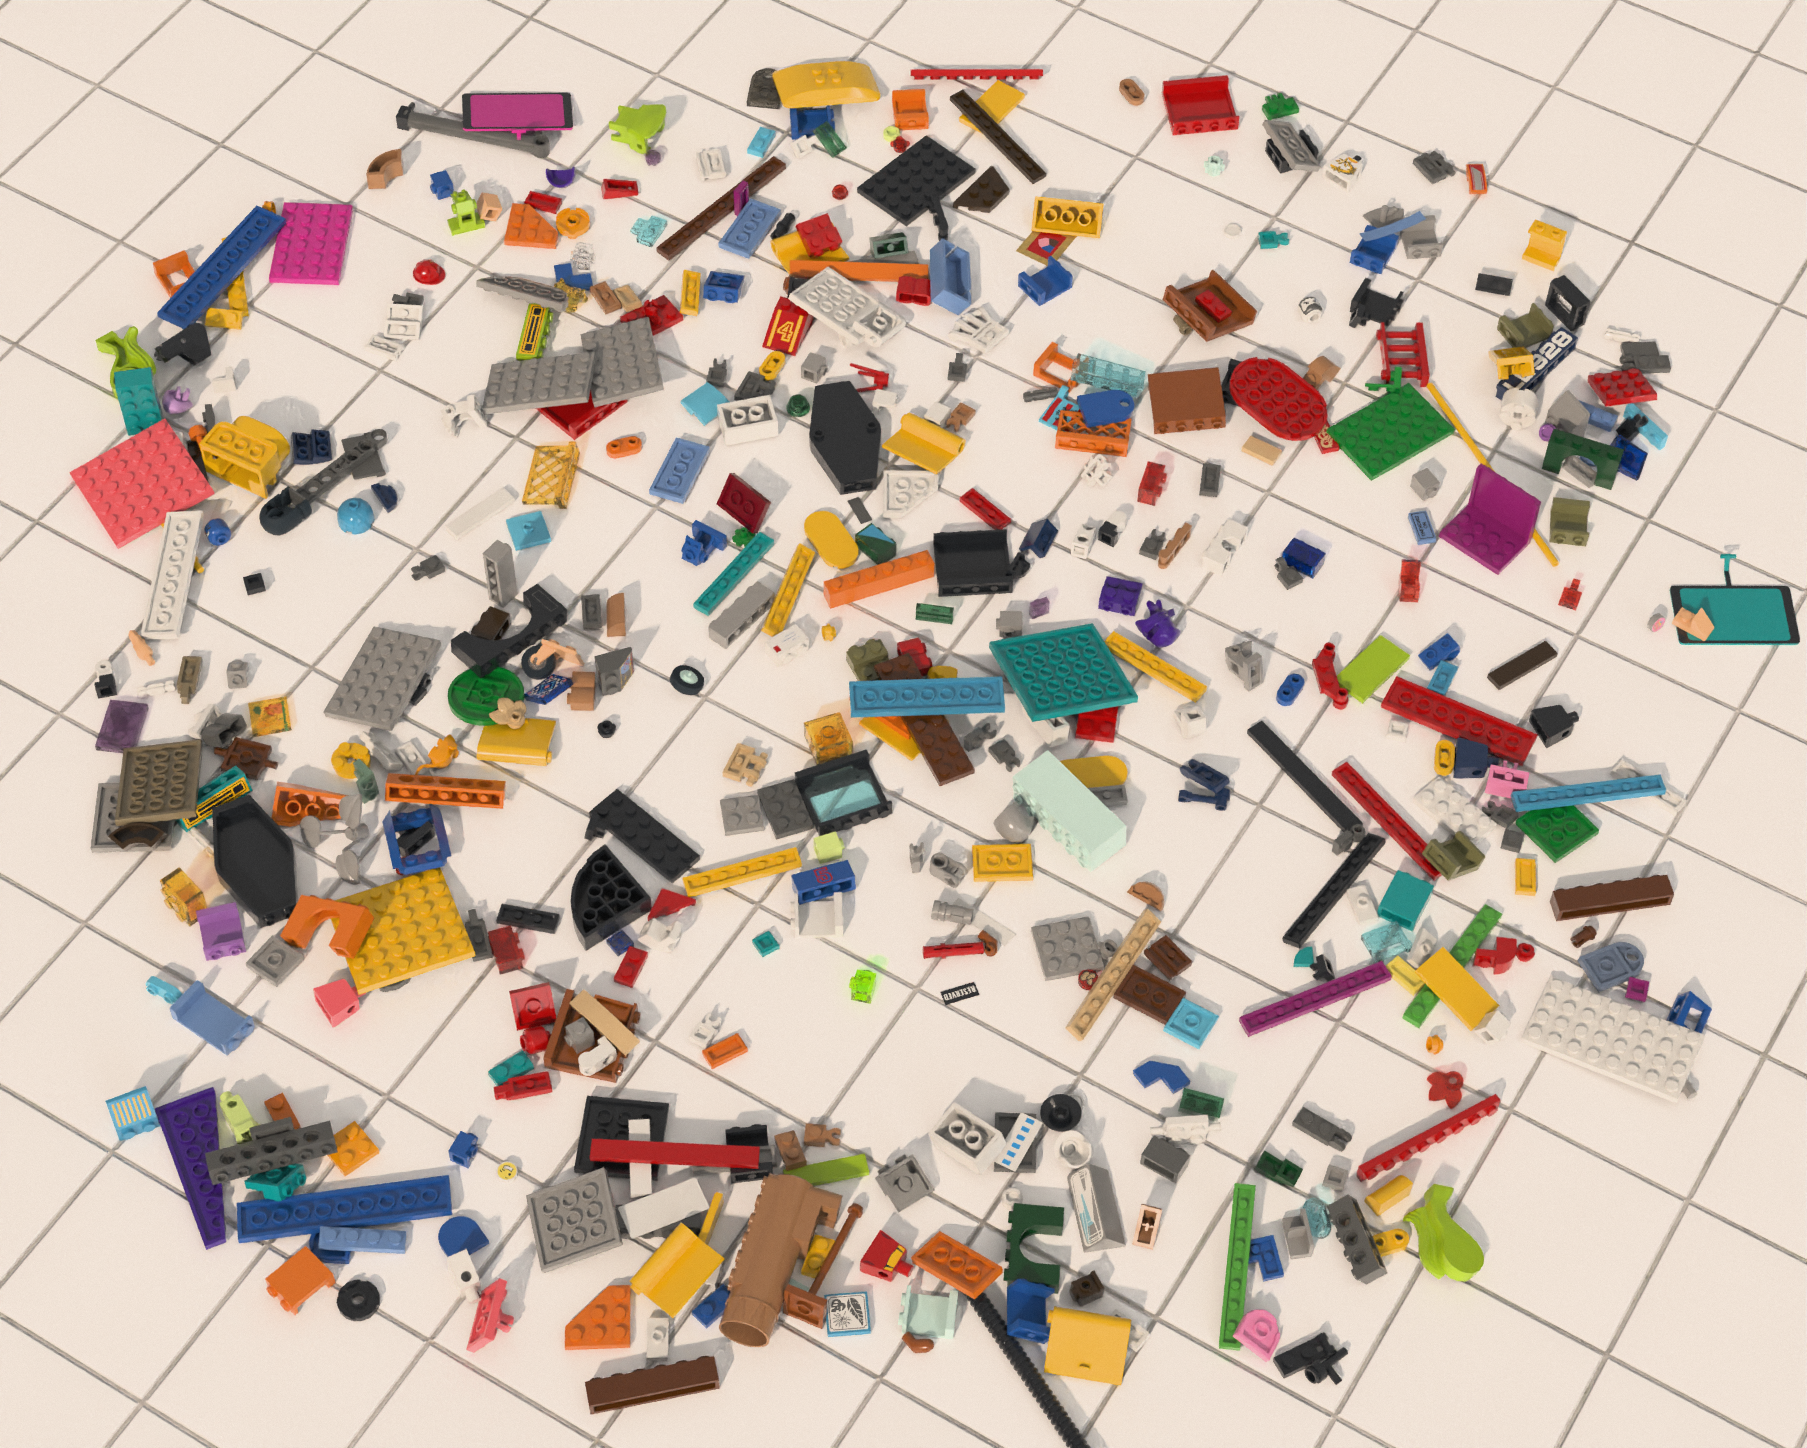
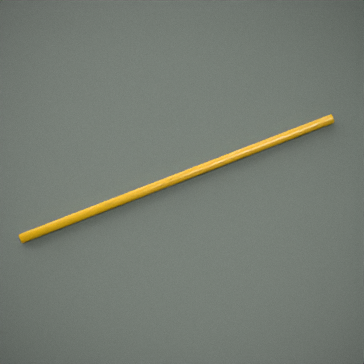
[1426,383,1559,567]

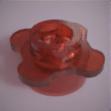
[890,136,910,153]

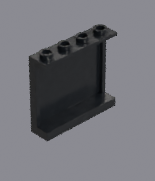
[933,529,1013,597]

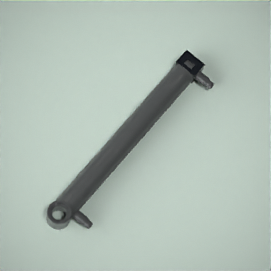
[396,102,550,158]

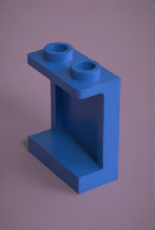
[790,105,835,140]
[1349,224,1399,274]

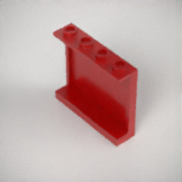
[1161,75,1240,135]
[535,389,628,440]

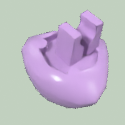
[162,386,193,414]

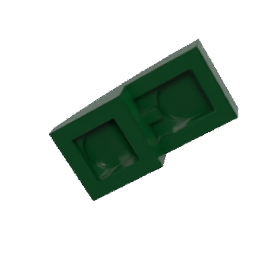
[1253,1150,1303,1187]

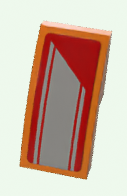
[1465,164,1487,194]

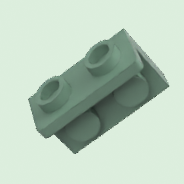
[353,759,379,804]

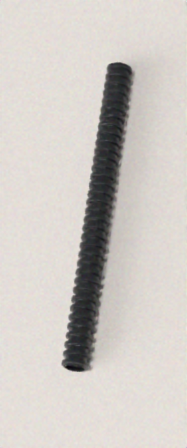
[963,1291,1091,1448]

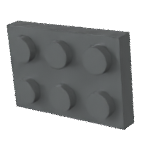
[757,779,813,840]
[994,1112,1037,1173]

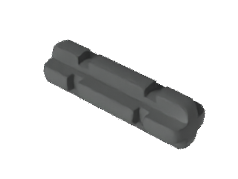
[1023,387,1058,403]

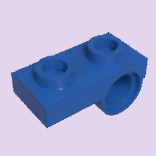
[1418,633,1460,671]

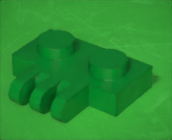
[1262,93,1299,120]

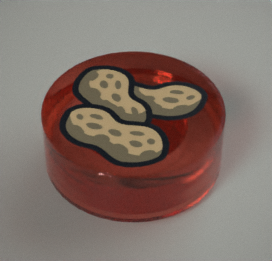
[1078,969,1098,990]

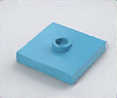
[506,511,551,551]
[1163,998,1219,1049]

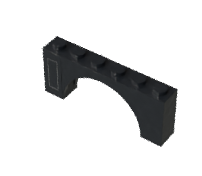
[451,584,567,678]

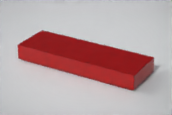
[959,488,1011,530]

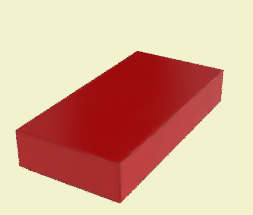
[524,191,562,214]

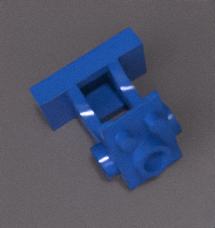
[681,520,727,566]

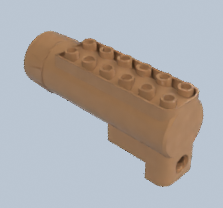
[719,1173,843,1347]

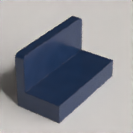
[1019,519,1058,558]

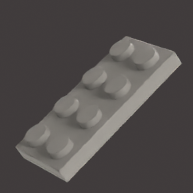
[1262,120,1321,172]

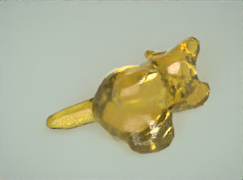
[554,278,588,313]

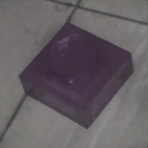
[1029,596,1050,619]

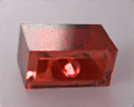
[488,925,525,975]

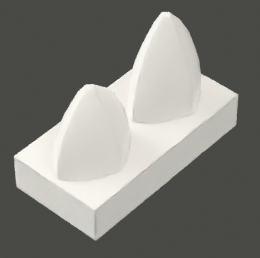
[188,703,222,745]

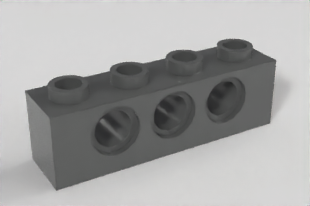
[1327,1194,1388,1285]

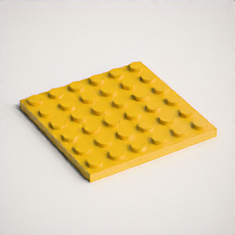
[331,867,475,995]

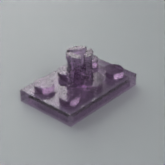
[95,699,149,753]

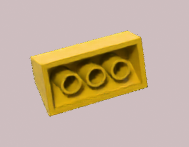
[1031,196,1104,238]

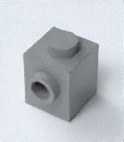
[801,352,828,384]
[1410,468,1440,501]
[996,611,1023,638]
[564,1017,595,1054]

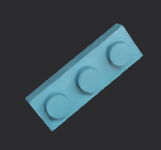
[1623,403,1668,450]

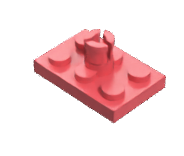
[466,1278,514,1353]

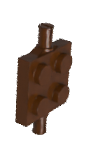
[214,737,279,781]

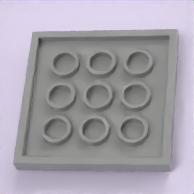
[90,783,175,853]
[526,1167,623,1273]

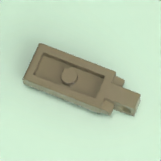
[176,656,203,704]

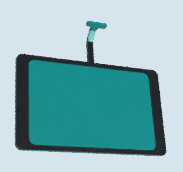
[1669,554,1800,645]

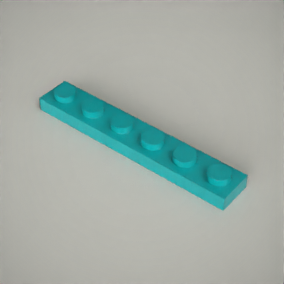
[693,532,774,616]

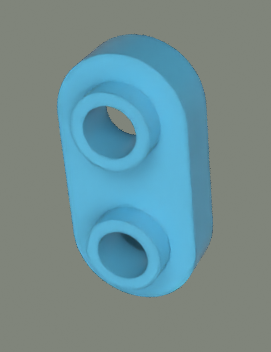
[145,976,182,1004]

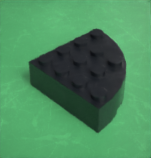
[570,844,652,951]

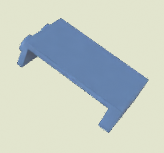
[169,980,255,1056]

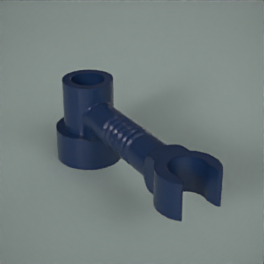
[1178,788,1231,811]

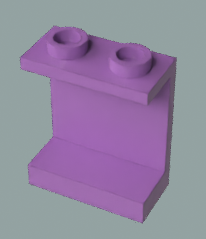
[196,902,246,961]

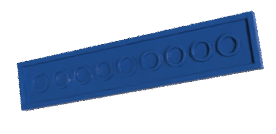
[157,205,286,329]
[237,1175,453,1243]

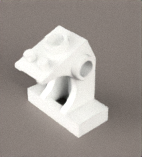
[440,395,487,438]

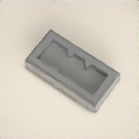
[1562,455,1597,488]

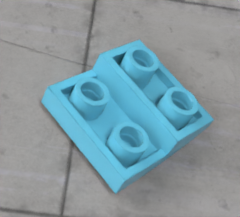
[680,382,730,426]

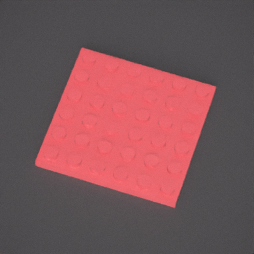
[69,418,215,549]

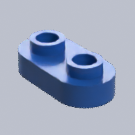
[1276,674,1305,706]

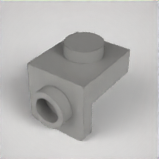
[226,660,249,689]

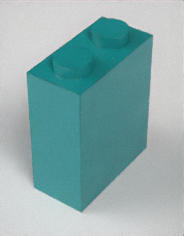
[1377,870,1434,932]

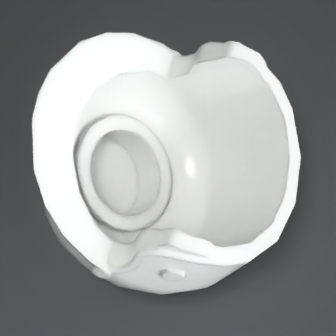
[1054,1130,1092,1169]

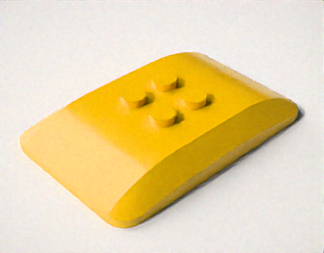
[772,61,880,108]

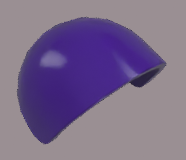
[546,167,576,188]

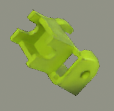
[609,104,667,154]

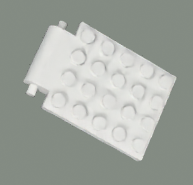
[788,267,906,347]

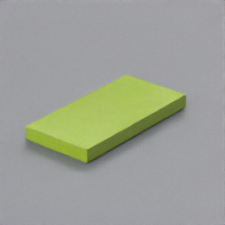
[1337,635,1410,704]

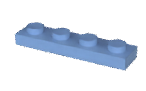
[318,1226,406,1254]

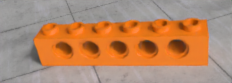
[385,773,506,809]

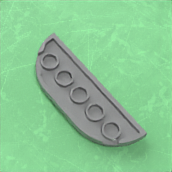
[476,276,569,312]

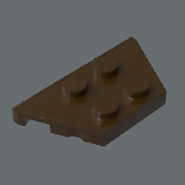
[953,165,1010,213]

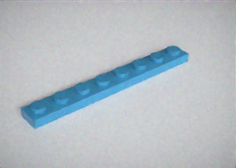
[1511,774,1666,812]

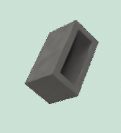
[1140,1136,1190,1184]

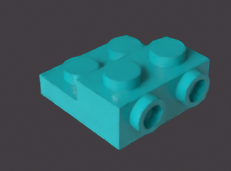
[244,1163,307,1201]

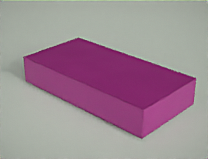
[734,181,749,216]

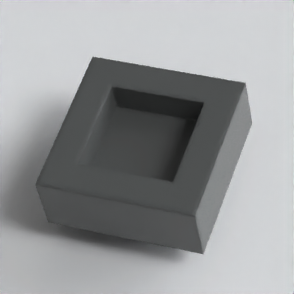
[1500,829,1524,853]

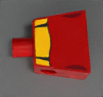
[860,1230,914,1282]

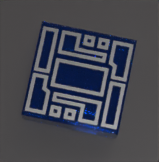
[606,930,634,957]

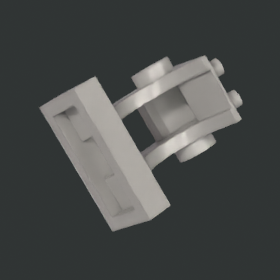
[1225,641,1263,692]

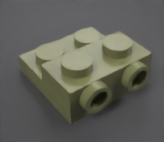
[846,639,890,681]

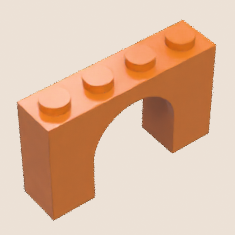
[280,895,374,959]

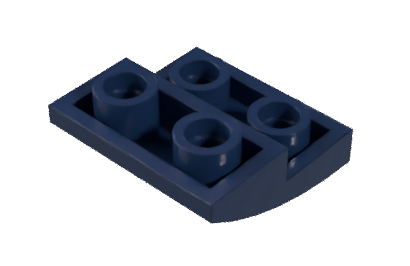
[291,429,332,465]

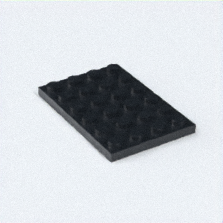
[857,135,976,227]

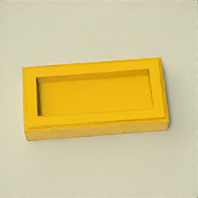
[1515,858,1536,896]

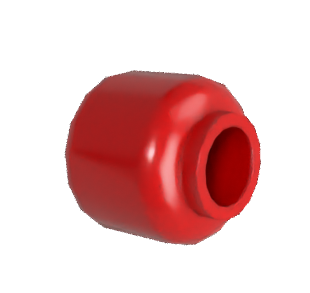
[520,1026,551,1054]

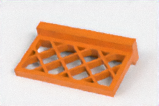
[1055,410,1132,457]

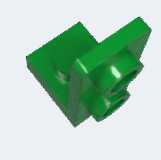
[1365,367,1402,392]

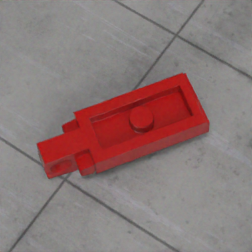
[493,1071,553,1100]

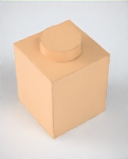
[476,192,502,221]

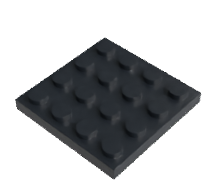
[574,1095,669,1181]

